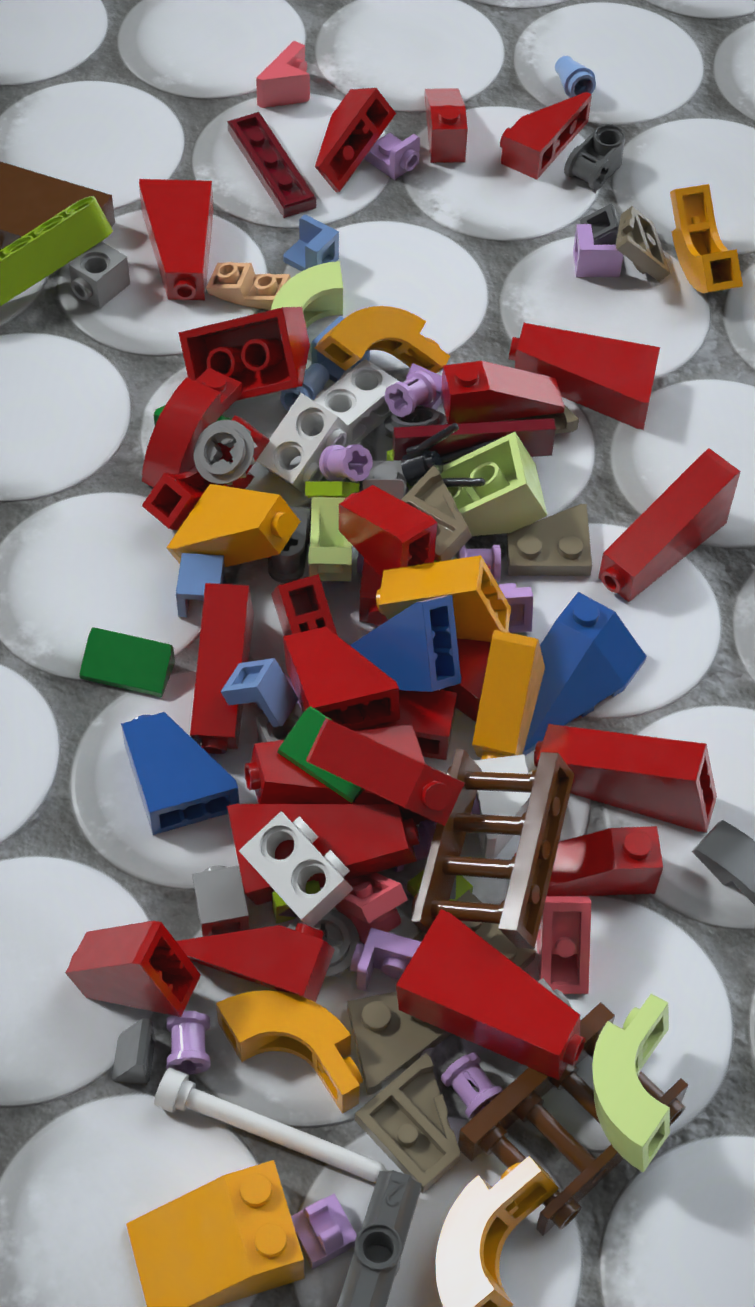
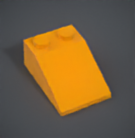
[126,1160,305,1307]

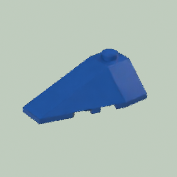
[523,592,647,756]

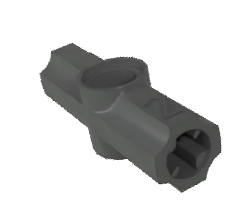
[337,1170,422,1307]

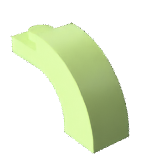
[271,261,343,328]
[308,497,352,581]
[592,994,670,1173]

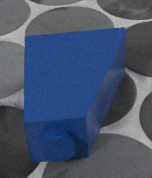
[350,595,461,692]
[121,712,240,835]

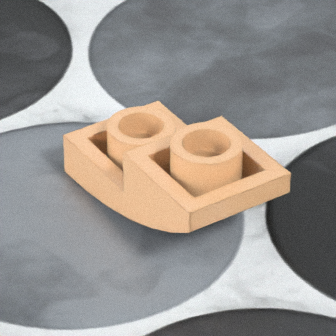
[206,262,291,310]

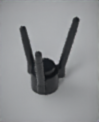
[401,423,500,487]

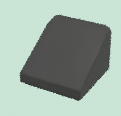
[580,203,620,245]
[112,1018,155,1085]

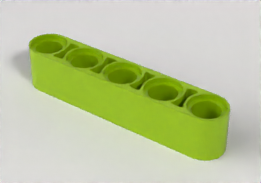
[0,196,113,306]

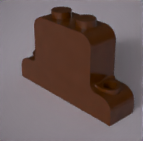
[0,161,115,250]

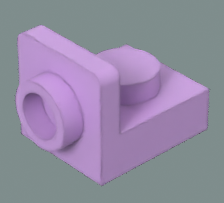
[365,133,420,180]
[350,928,421,991]

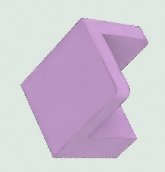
[573,224,623,277]

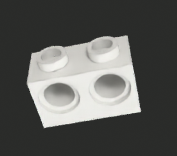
[313,359,400,448]
[256,393,351,494]
[239,811,353,927]

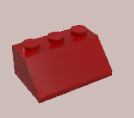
[178,307,310,401]

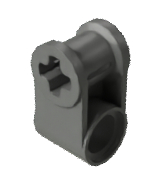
[564,124,625,190]
[268,506,311,583]

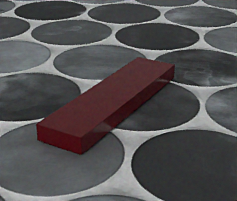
[227,112,316,218]
[392,419,556,461]

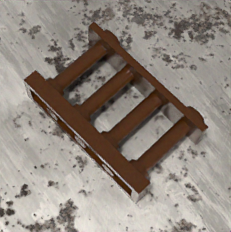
[411,749,575,949]
[458,1002,688,1236]

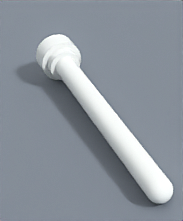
[154,1067,386,1182]

